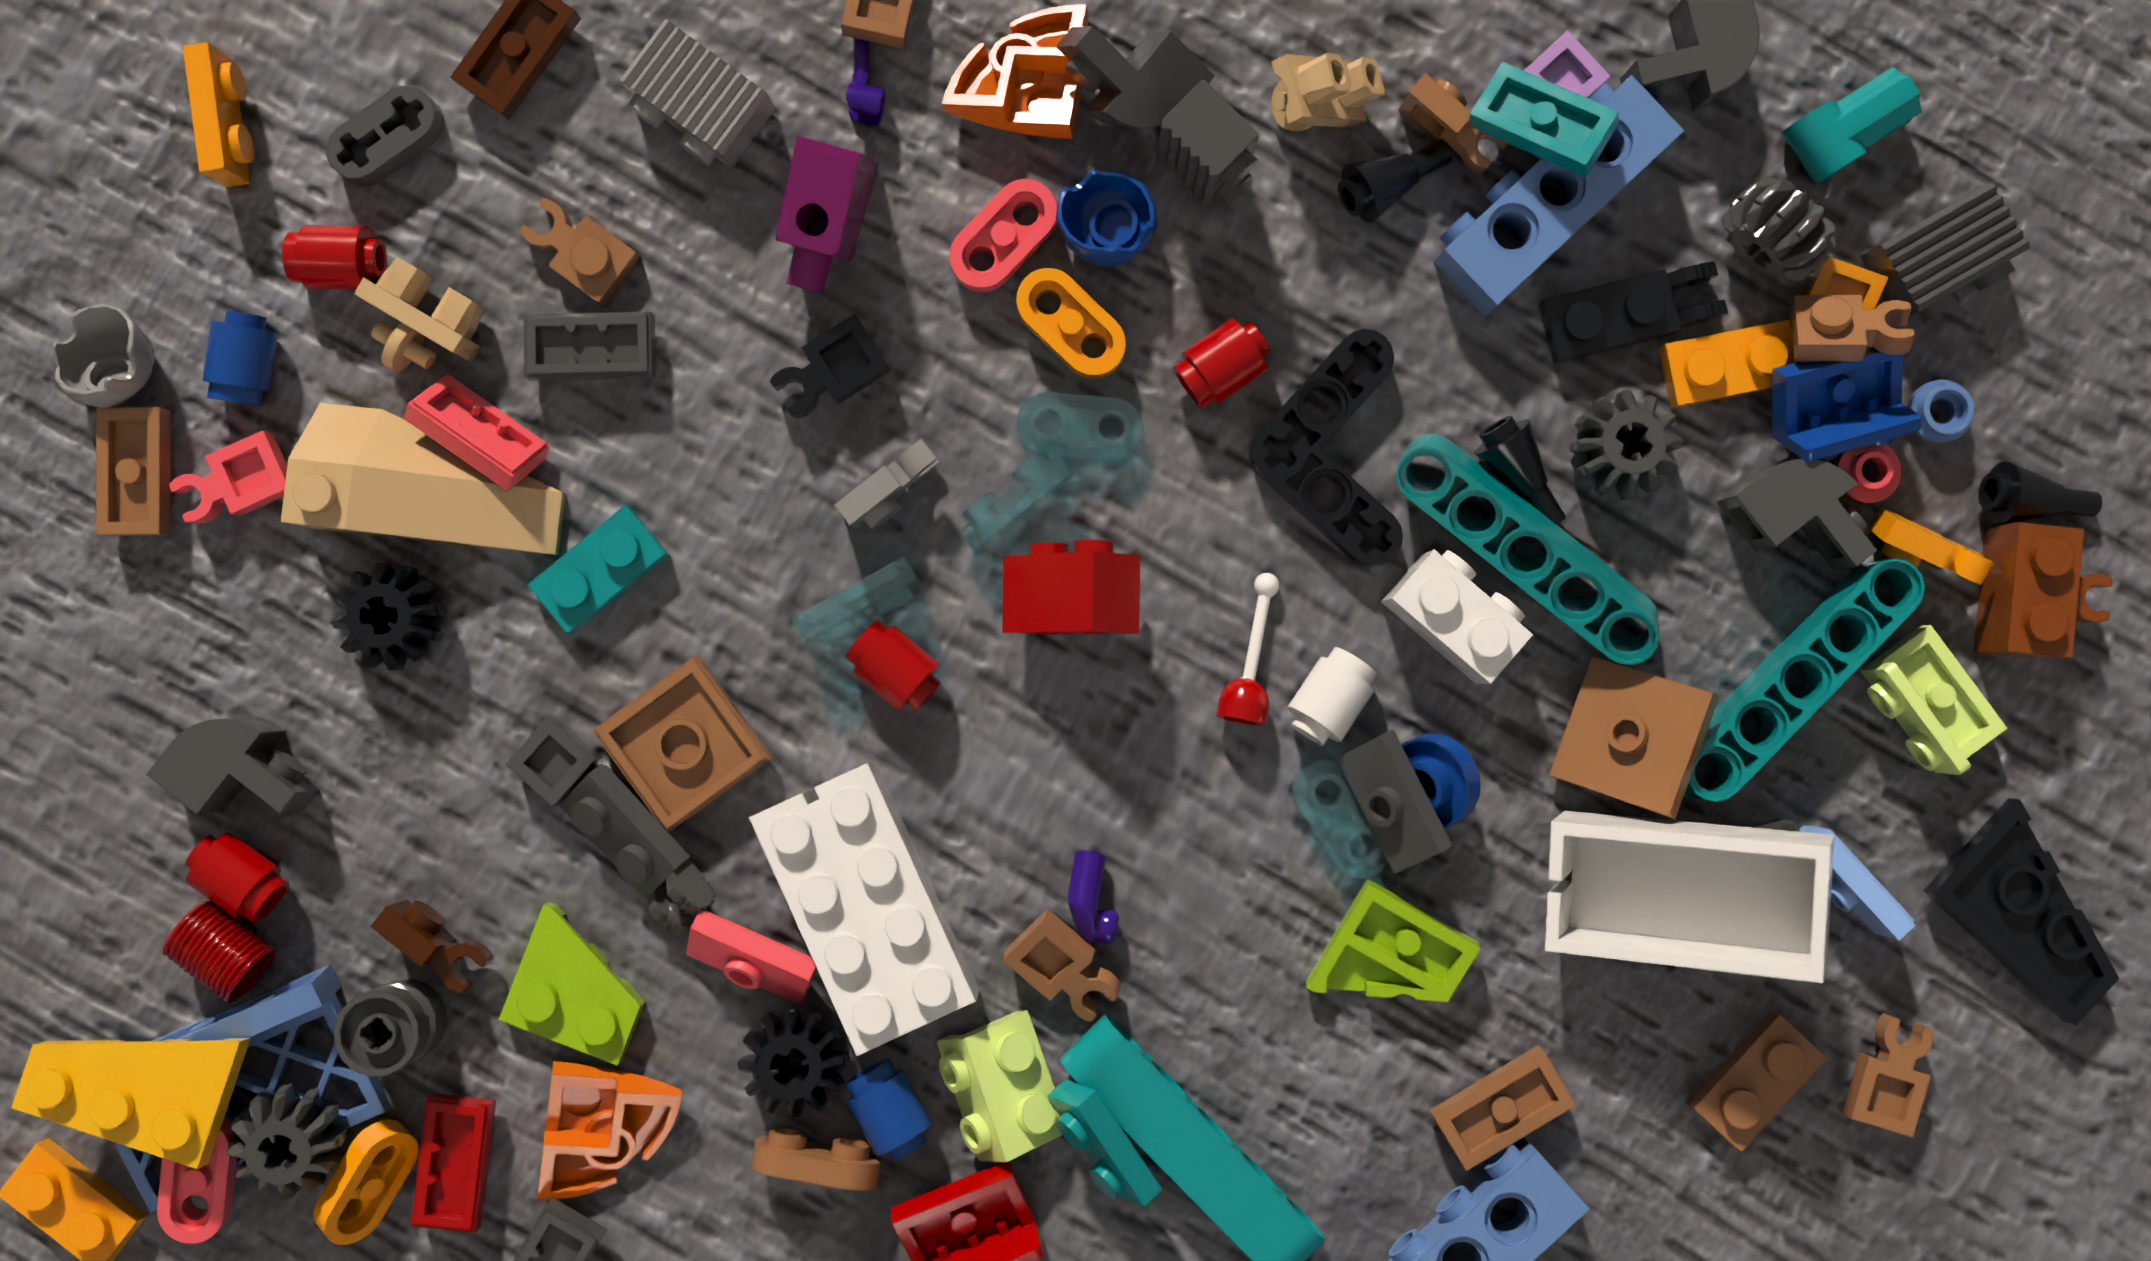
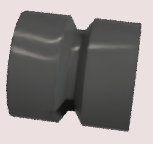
[334,978,447,1077]

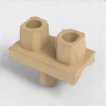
[1271,53,1385,131]
[354,257,485,372]

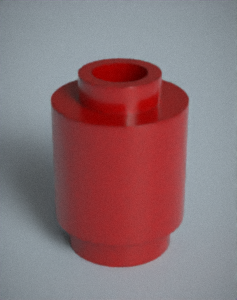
[282,225,387,290]
[1172,318,1271,409]
[845,619,942,713]
[185,832,289,924]

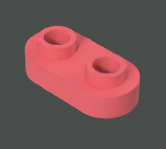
[950,179,1057,292]
[157,1117,237,1244]

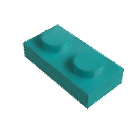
[1470,62,1619,178]
[527,505,670,634]
[1047,1079,1163,1207]

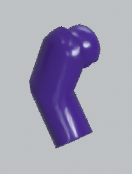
[1067,850,1119,945]

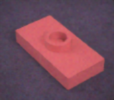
[403,374,550,492]
[686,910,816,1006]

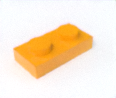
[183,42,254,187]
[1658,320,1795,409]
[0,1138,148,1261]

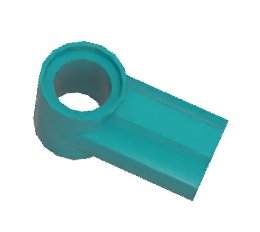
[1781,67,1923,185]

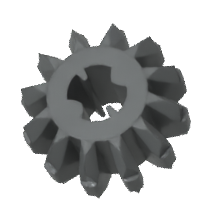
[1721,176,1837,287]
[1569,390,1684,500]
[226,1082,348,1201]

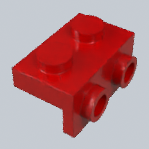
[890,1161,1044,1261]

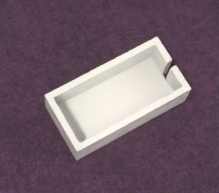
[749,760,980,1056]
[1545,811,1835,983]

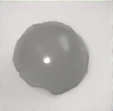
[52,303,155,409]

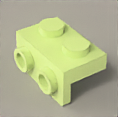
[1860,625,2008,775]
[937,1010,1062,1162]

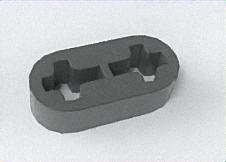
[326,86,444,186]

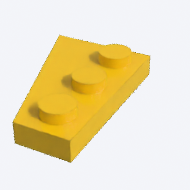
[11,1038,251,1169]

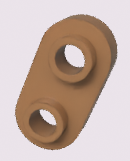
[751,1127,882,1191]

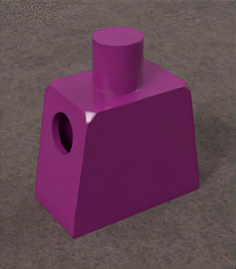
[776,136,879,294]

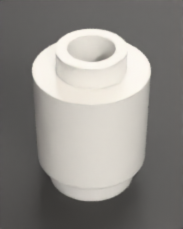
[1287,647,1377,746]

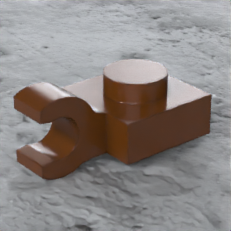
[370,900,494,993]

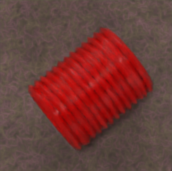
[162,900,276,1004]

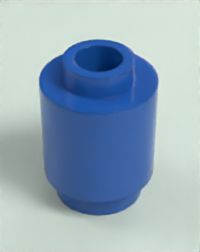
[202,310,278,406]
[844,1058,932,1161]

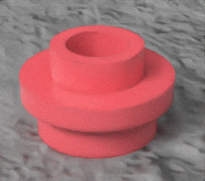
[1835,444,1901,504]

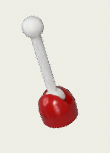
[1216,573,1279,727]

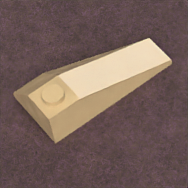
[281,403,566,555]

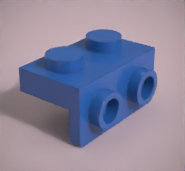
[1772,347,1922,461]

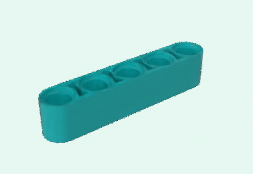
[1396,434,1659,665]
[1684,558,1925,802]
[1059,1014,1326,1261]

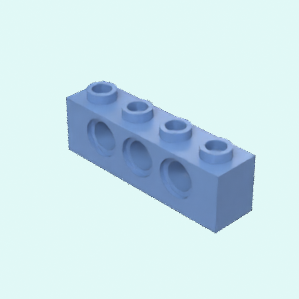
[1433,75,1685,317]
[1388,1137,1590,1261]

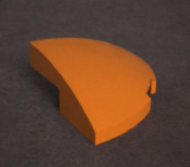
[942,4,1089,140]
[537,1061,682,1200]

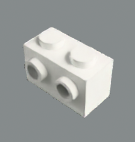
[1381,549,1533,684]

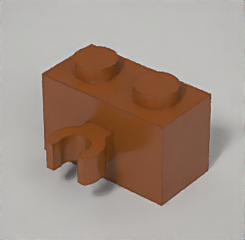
[1974,522,2113,659]

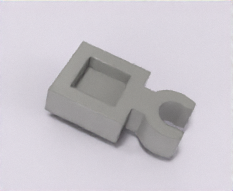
[834,439,939,530]

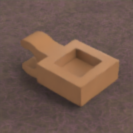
[1399,72,1508,175]

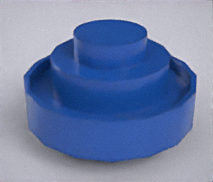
[1402,733,1480,828]

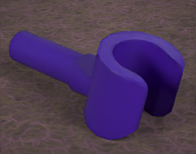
[846,38,886,126]

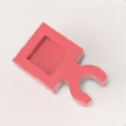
[169,430,287,524]

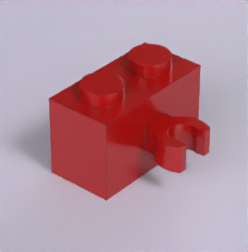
[1002,540,1140,635]

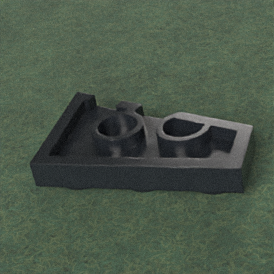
[1923,798,2119,1026]

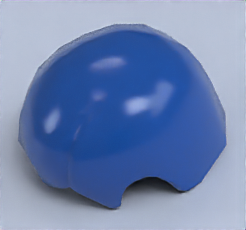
[1056,170,1157,267]

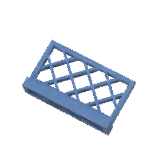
[113,964,390,1213]

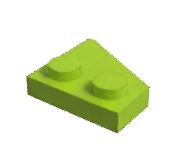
[1305,878,1481,1002]
[498,902,646,1066]

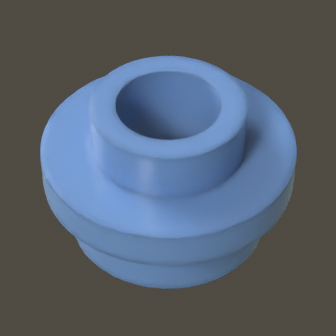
[1907,380,1975,444]

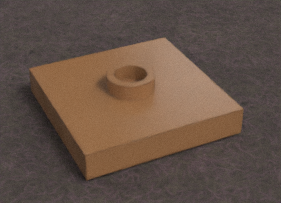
[592,655,773,833]
[1549,656,1719,819]

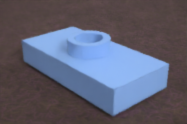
[1800,825,1916,941]

